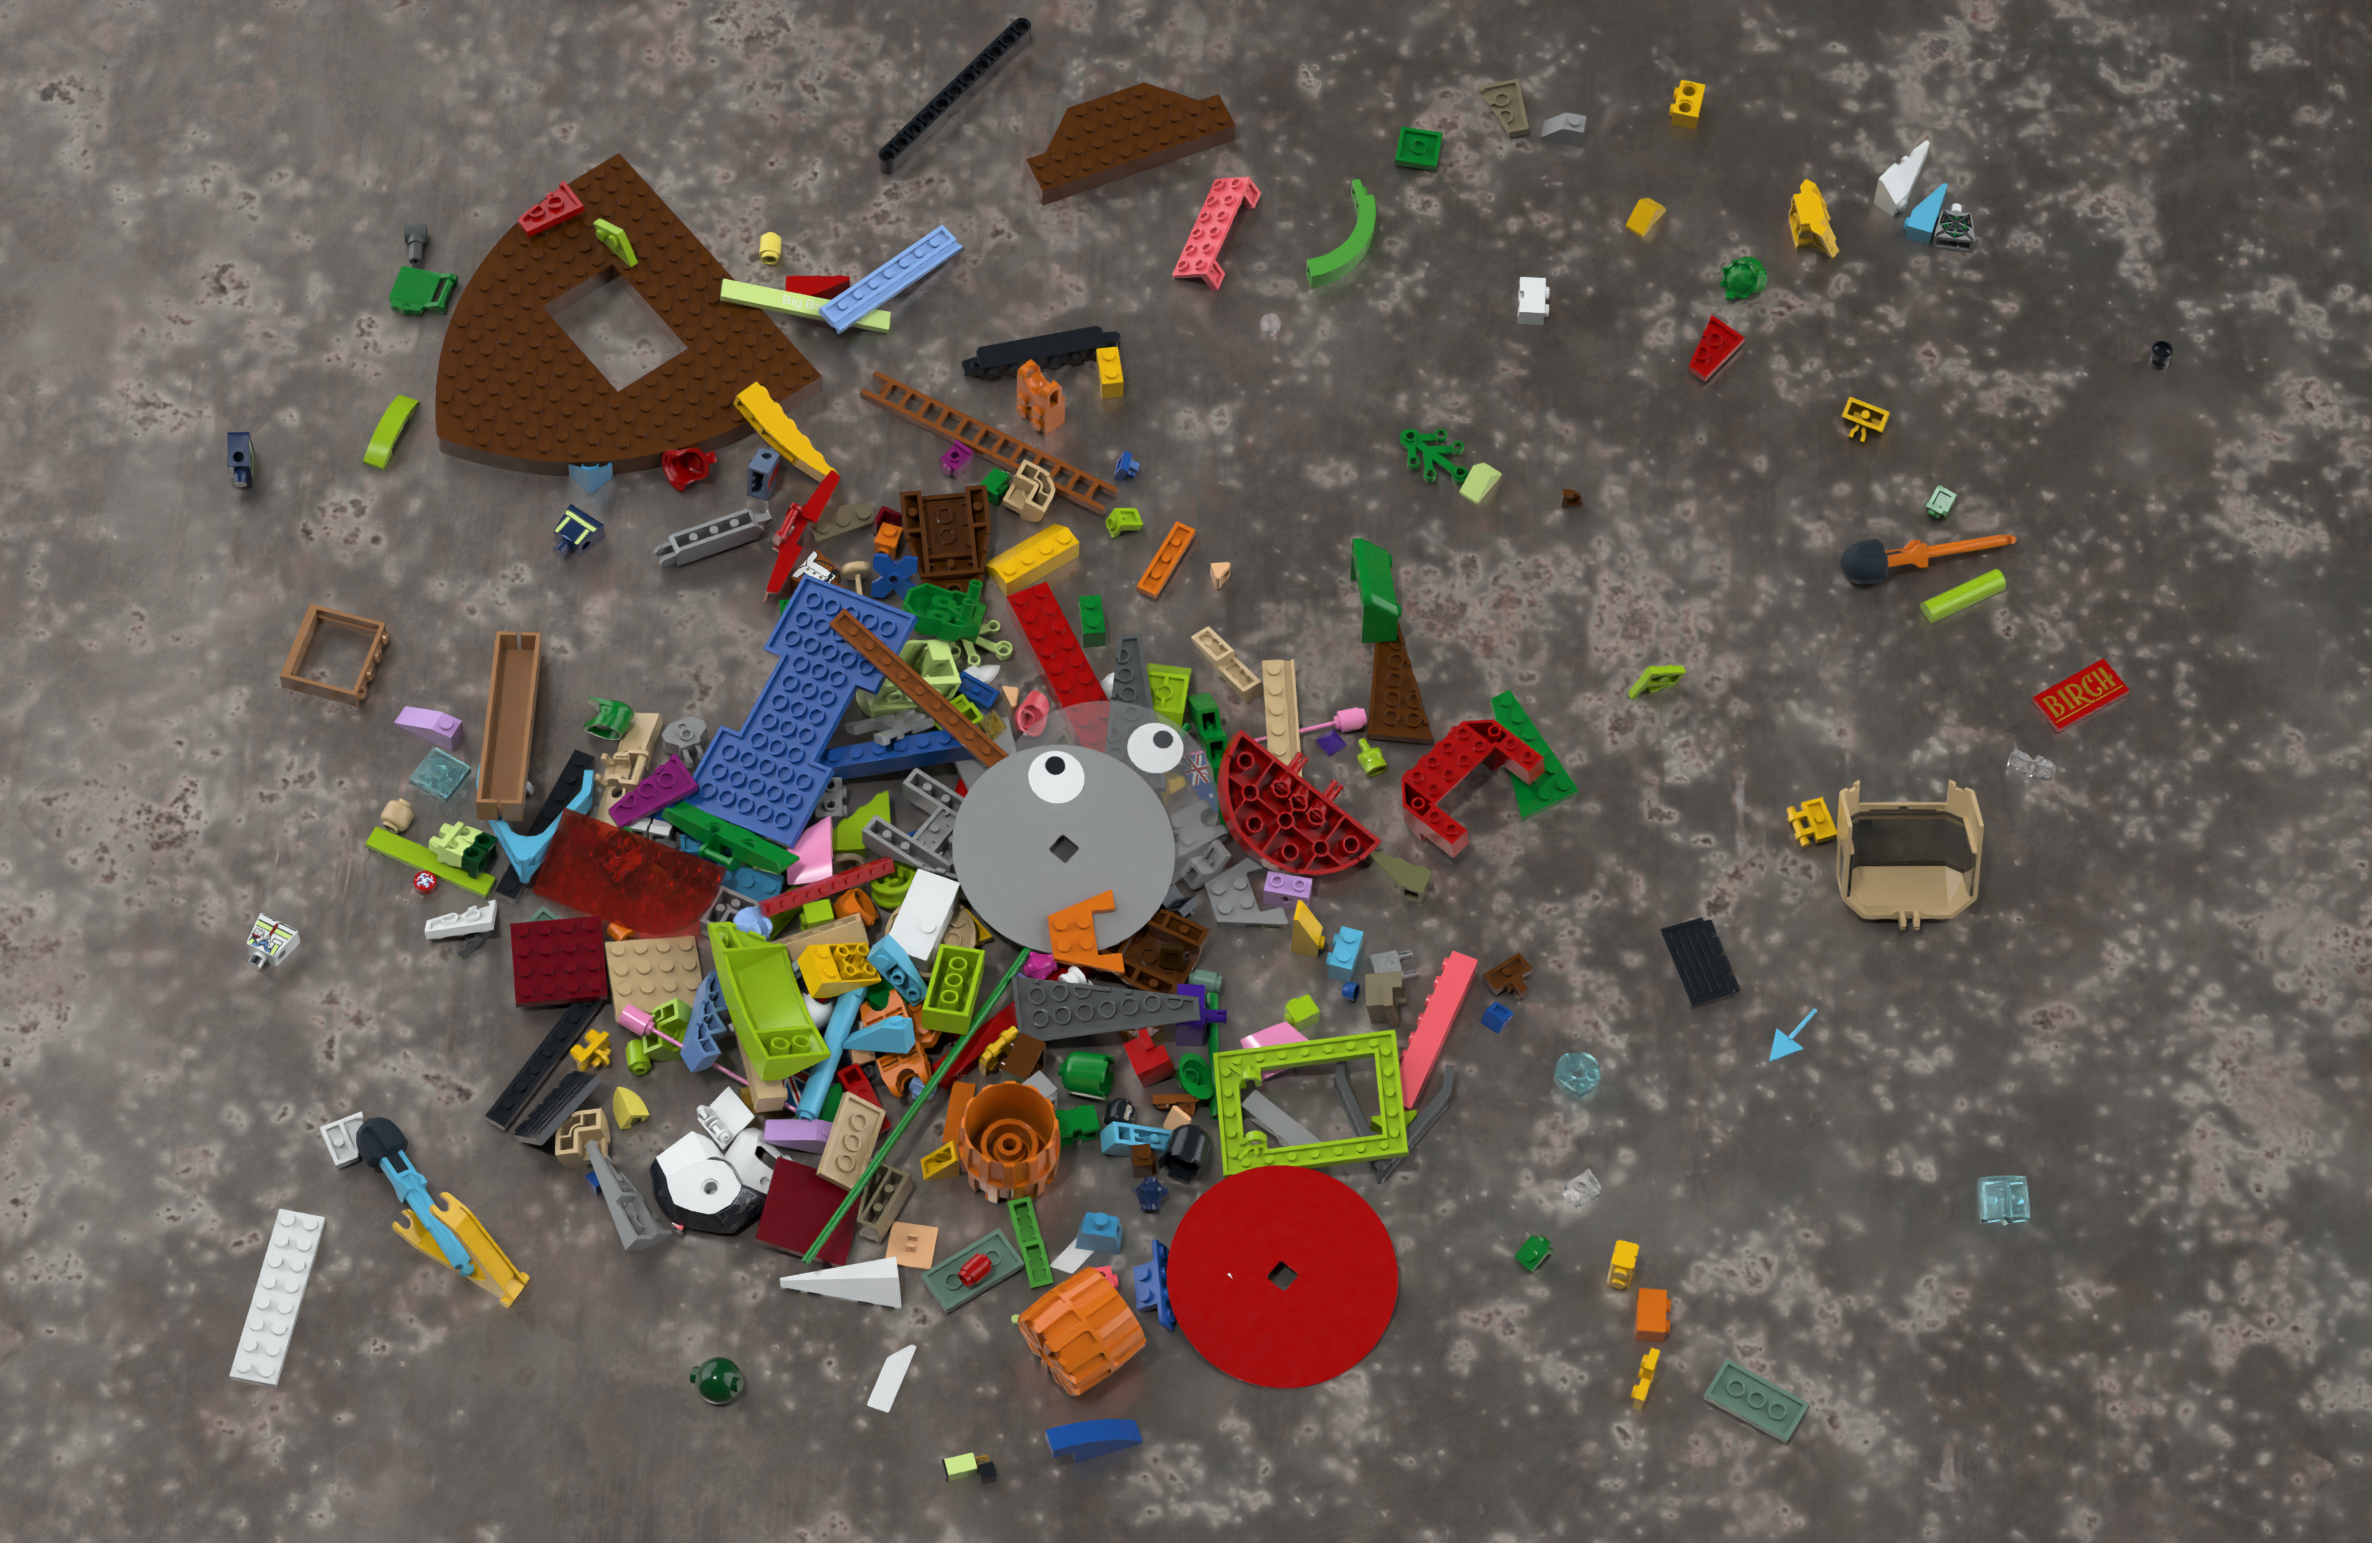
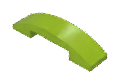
[363,394,420,470]

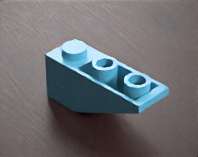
[867,934,928,1007]

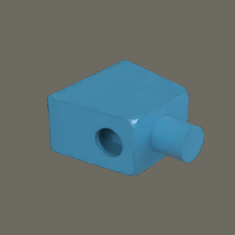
[1075,1212,1123,1255]

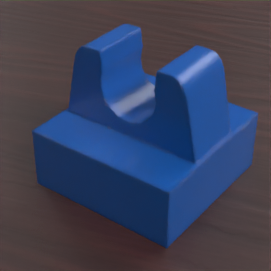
[1113,451,1140,481]

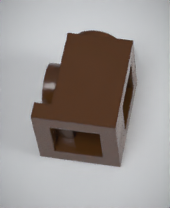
[1131,1144,1157,1178]

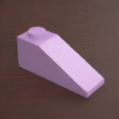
[394,706,464,752]
[763,1119,833,1155]

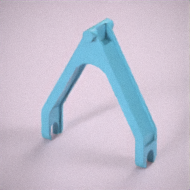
[476,764,594,884]

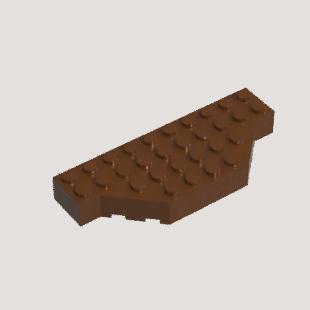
[1026,82,1236,206]

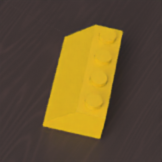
[984,523,1079,596]

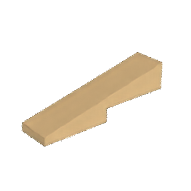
[1191,626,1263,704]

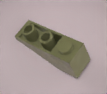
[1366,850,1432,904]

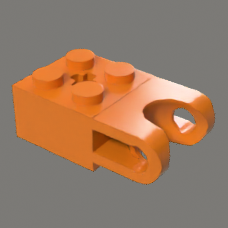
[1016,359,1065,436]

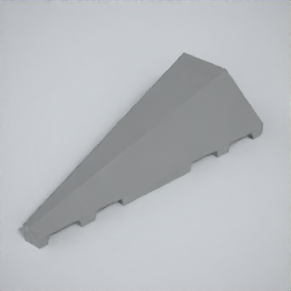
[585,1140,673,1251]

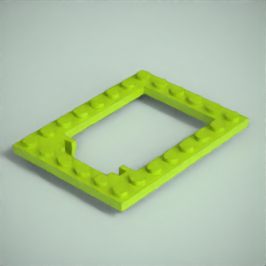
[1213,1029,1409,1179]

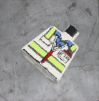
[247,913,300,970]

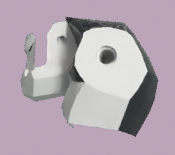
[647,1127,795,1233]

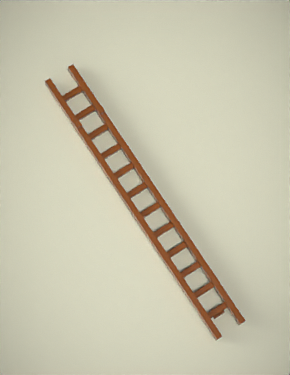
[860,371,1118,516]

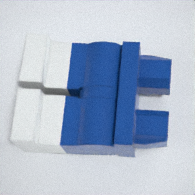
[628,800,679,843]

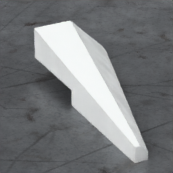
[780,1256,902,1310]

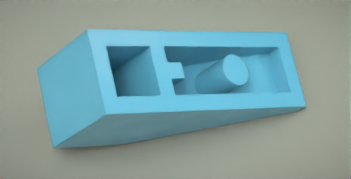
[1903,183,1948,245]
[843,1016,915,1054]
[1100,1121,1173,1156]

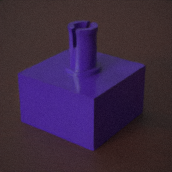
[1175,984,1227,1047]

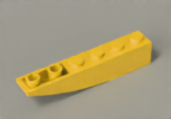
[733,381,840,487]

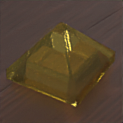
[980,709,1007,740]

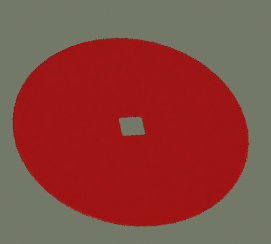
[1167,1165,1398,1388]

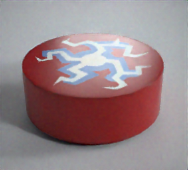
[413,871,437,894]

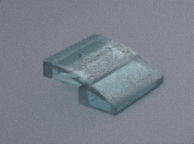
[1978,1176,2030,1223]

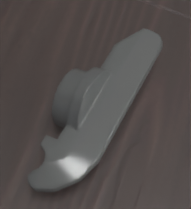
[457,930,493,957]

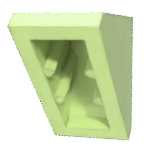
[1459,463,1502,505]

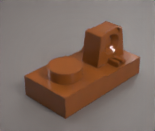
[1151,1094,1199,1116]

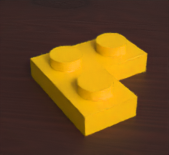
[1630,1347,1660,1410]

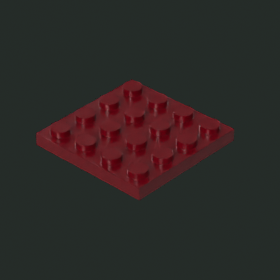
[510,916,608,1008]

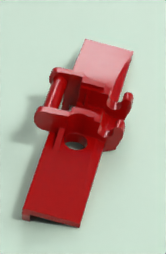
[763,469,841,603]

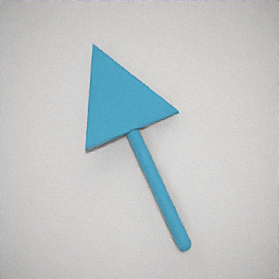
[1769,1009,1817,1062]

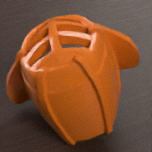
[832,888,880,930]

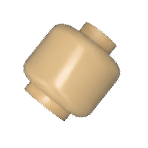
[381,799,414,834]

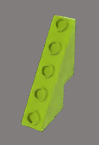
[832,791,891,860]

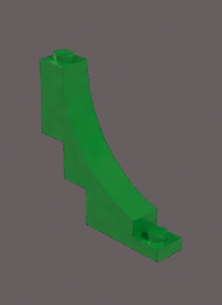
[1187,692,1229,830]

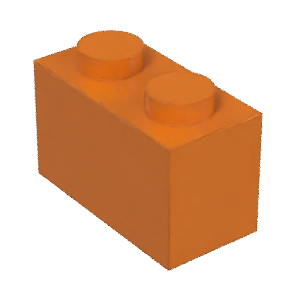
[1635,1288,1671,1342]

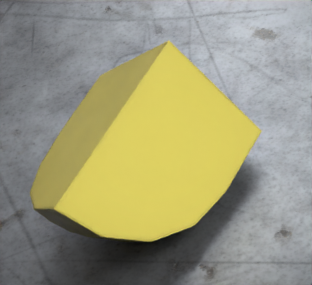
[613,1086,650,1130]

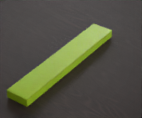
[365,826,496,899]

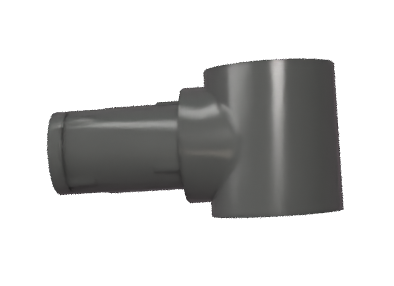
[404,224,427,265]

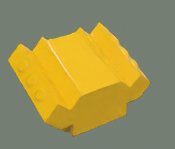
[1789,179,1839,258]

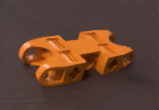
[860,988,932,1099]

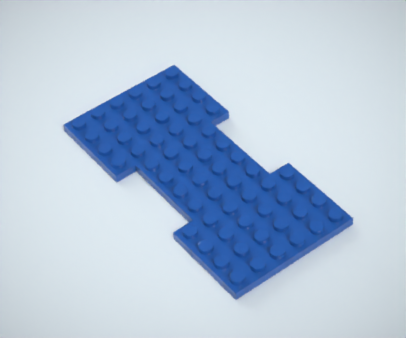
[679,574,919,849]

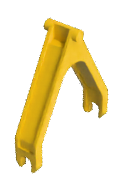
[392,1192,530,1308]

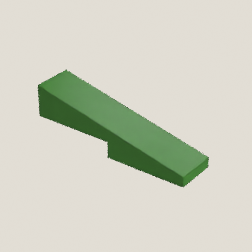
[1006,1196,1054,1289]

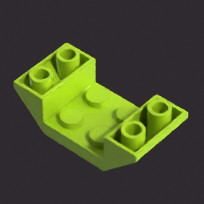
[1146,663,1192,733]

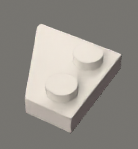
[319,1111,364,1169]

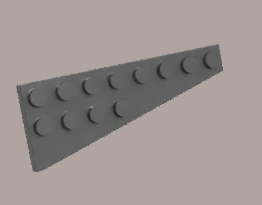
[1104,634,1166,793]
[1012,976,1201,1041]

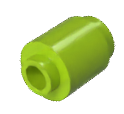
[625,1039,651,1075]

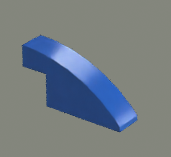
[1045,1419,1143,1463]

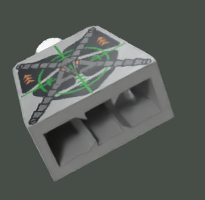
[1932,204,1975,253]

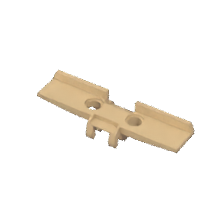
[593,713,663,842]

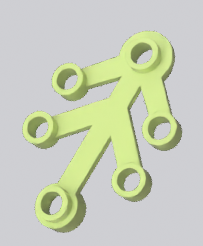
[947,620,1012,667]

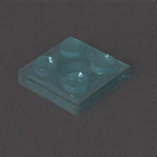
[408,746,472,804]

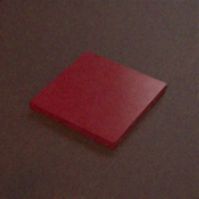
[754,1157,864,1267]

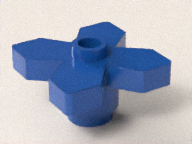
[871,553,918,600]

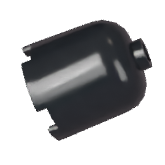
[1158,1124,1212,1183]

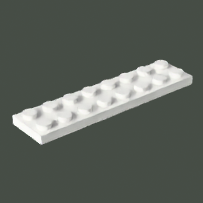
[229,1209,326,1388]

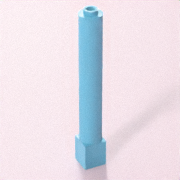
[795,986,869,1122]

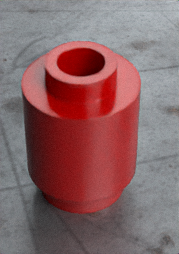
[957,1253,992,1288]

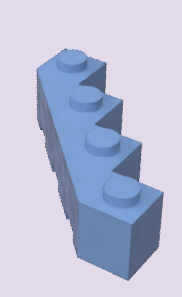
[680,970,729,1073]

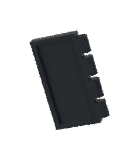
[1659,917,1740,1009]
[513,1071,602,1145]

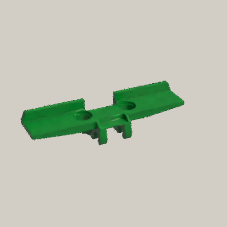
[662,801,800,874]

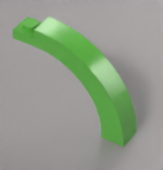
[1306,179,1376,289]

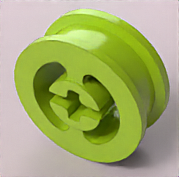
[869,860,917,908]

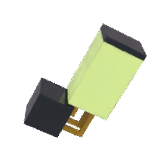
[942,1452,997,1485]

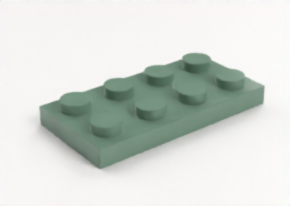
[921,1228,1025,1314]
[1703,1358,1809,1444]

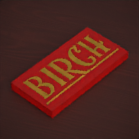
[2032,658,2130,733]

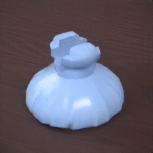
[733,907,773,941]

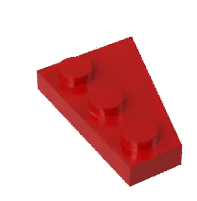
[517,181,585,238]
[1688,314,1745,382]

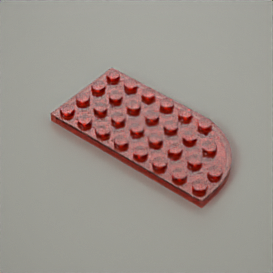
[532,808,727,935]

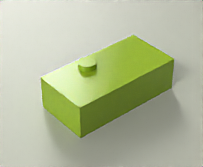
[922,944,985,1035]

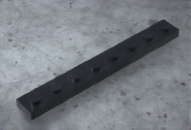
[495,749,596,904]
[485,988,610,1131]

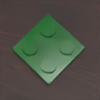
[1394,126,1443,171]

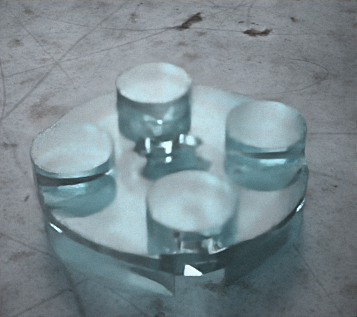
[1554,1052,1600,1098]

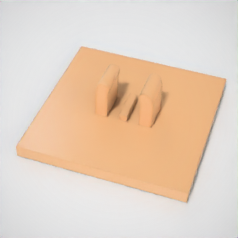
[885,1221,939,1270]

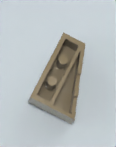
[857,1157,913,1243]

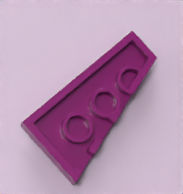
[608,753,698,830]

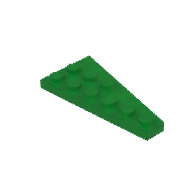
[1490,690,1579,822]

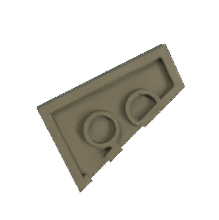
[1478,78,1530,137]
[807,503,876,546]

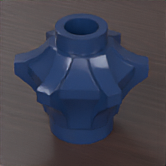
[1132,1177,1169,1211]

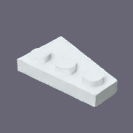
[425,899,498,940]

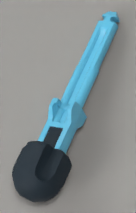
[356,1117,474,1277]

